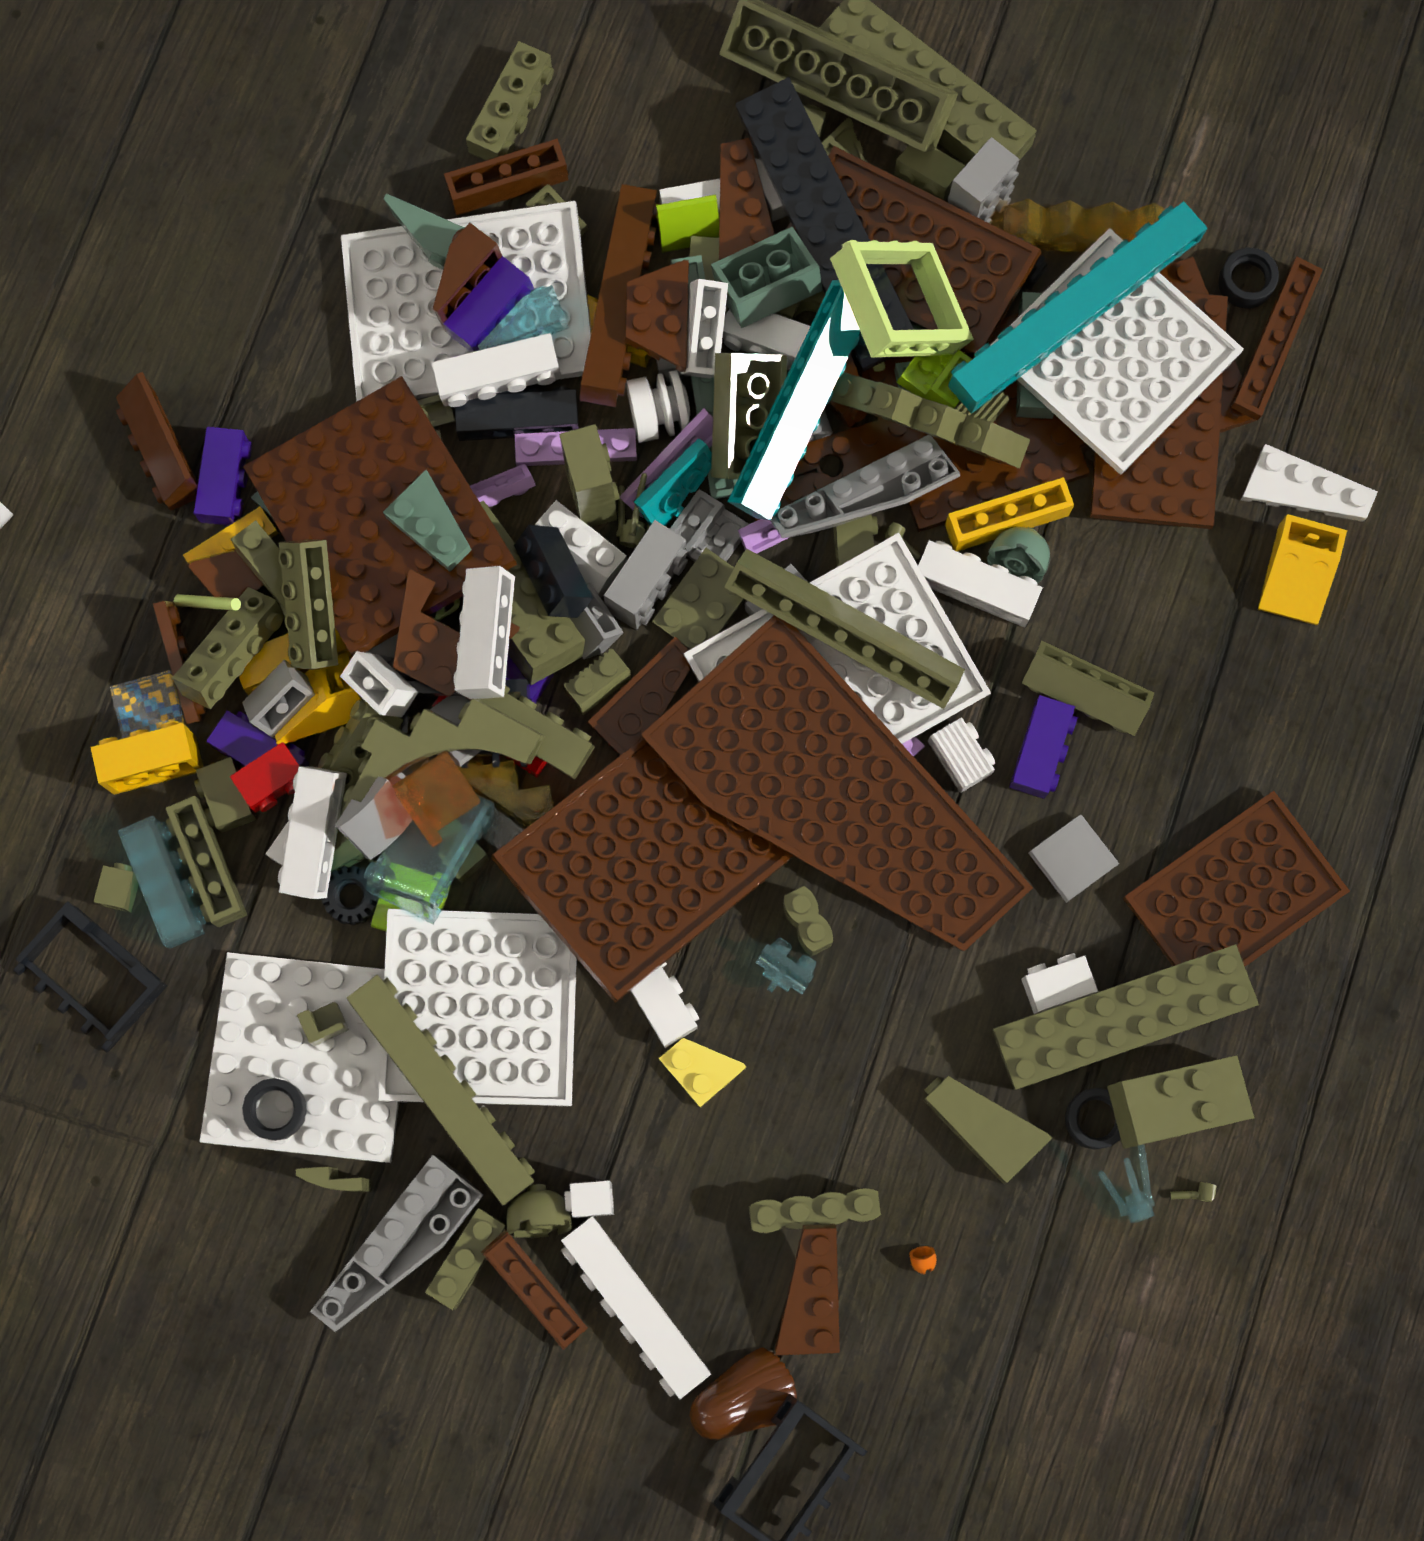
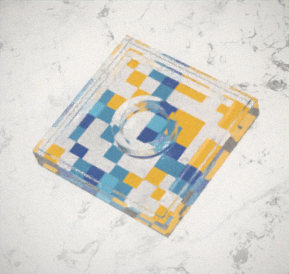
[110,670,185,739]

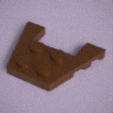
[393,569,520,697]

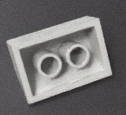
[535,500,627,598]

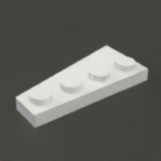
[1241,444,1377,522]

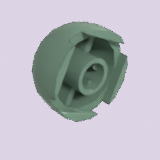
[987,527,1050,583]

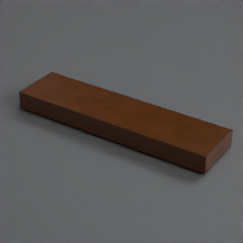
[481,1230,588,1350]

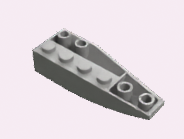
[770,435,960,539]
[310,1155,484,1332]

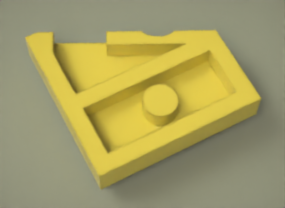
[659,1038,746,1107]

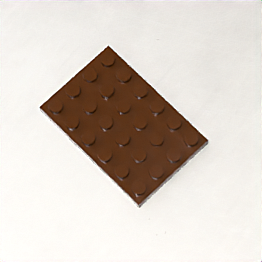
[1123,790,1350,967]

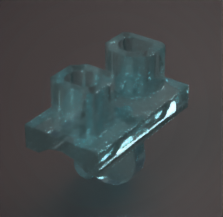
[756,937,817,994]

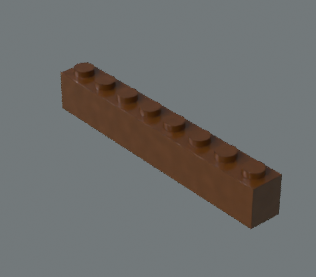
[580,184,661,407]

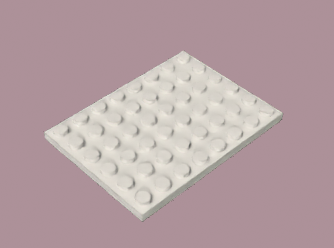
[341,201,591,401]
[684,533,991,744]

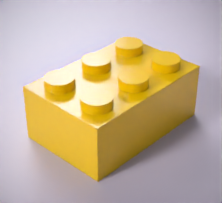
[90,721,203,795]

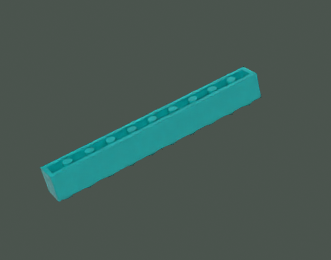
[948,201,1208,414]

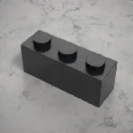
[514,525,593,618]

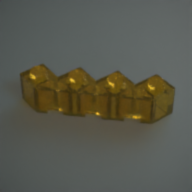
[1004,199,1165,252]
[411,715,554,827]

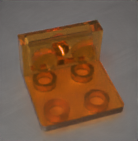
[392,751,480,848]

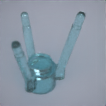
[1098,1144,1155,1223]

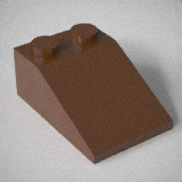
[433,222,502,333]

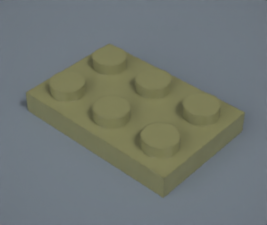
[652,548,745,649]

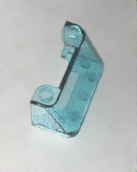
[364,781,494,925]

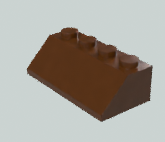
[116,372,198,511]

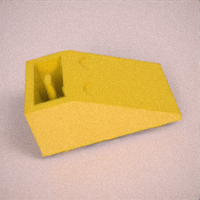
[1258,514,1347,625]
[275,652,362,745]

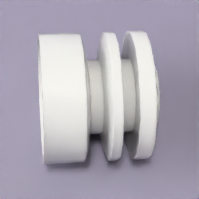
[626,370,691,443]

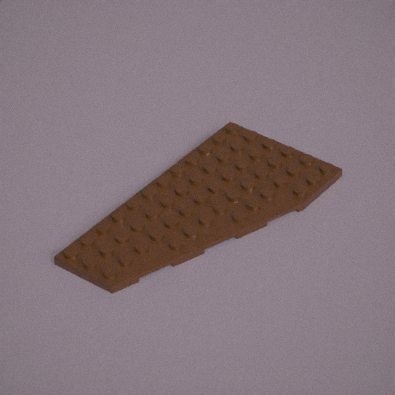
[641,615,1033,951]

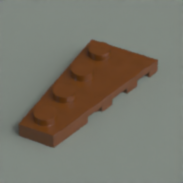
[719,138,774,260]
[153,601,206,724]
[587,637,691,756]
[774,1224,840,1355]

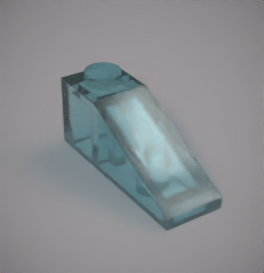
[478,285,569,350]

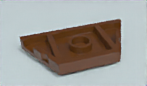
[625,260,689,372]

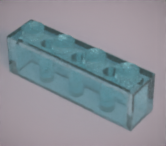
[118,816,206,949]

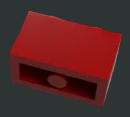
[229,742,301,813]

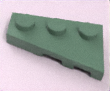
[383,469,472,572]

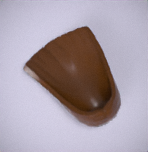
[689,1348,797,1440]

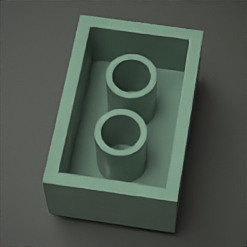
[711,227,823,328]

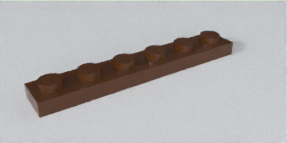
[1231,256,1323,421]

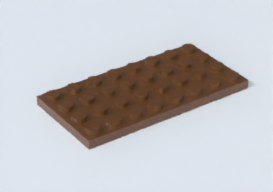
[787,146,1042,355]
[1090,292,1228,529]

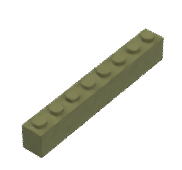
[724,549,965,709]
[346,974,535,1206]

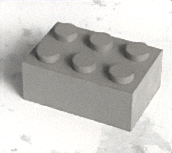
[948,137,1020,224]
[604,520,688,630]

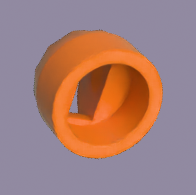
[909,1246,937,1274]

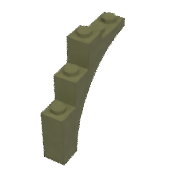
[830,372,1030,469]
[342,699,546,811]

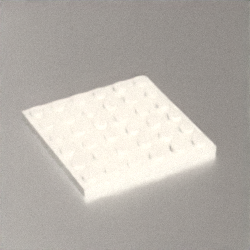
[990,228,1244,475]
[379,909,576,1106]
[200,952,399,1163]

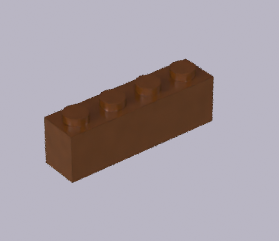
[444,139,568,215]

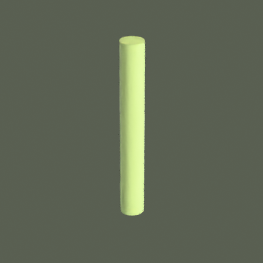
[174,594,241,611]

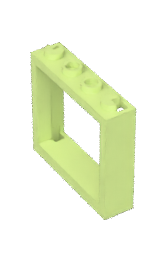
[830,240,974,358]

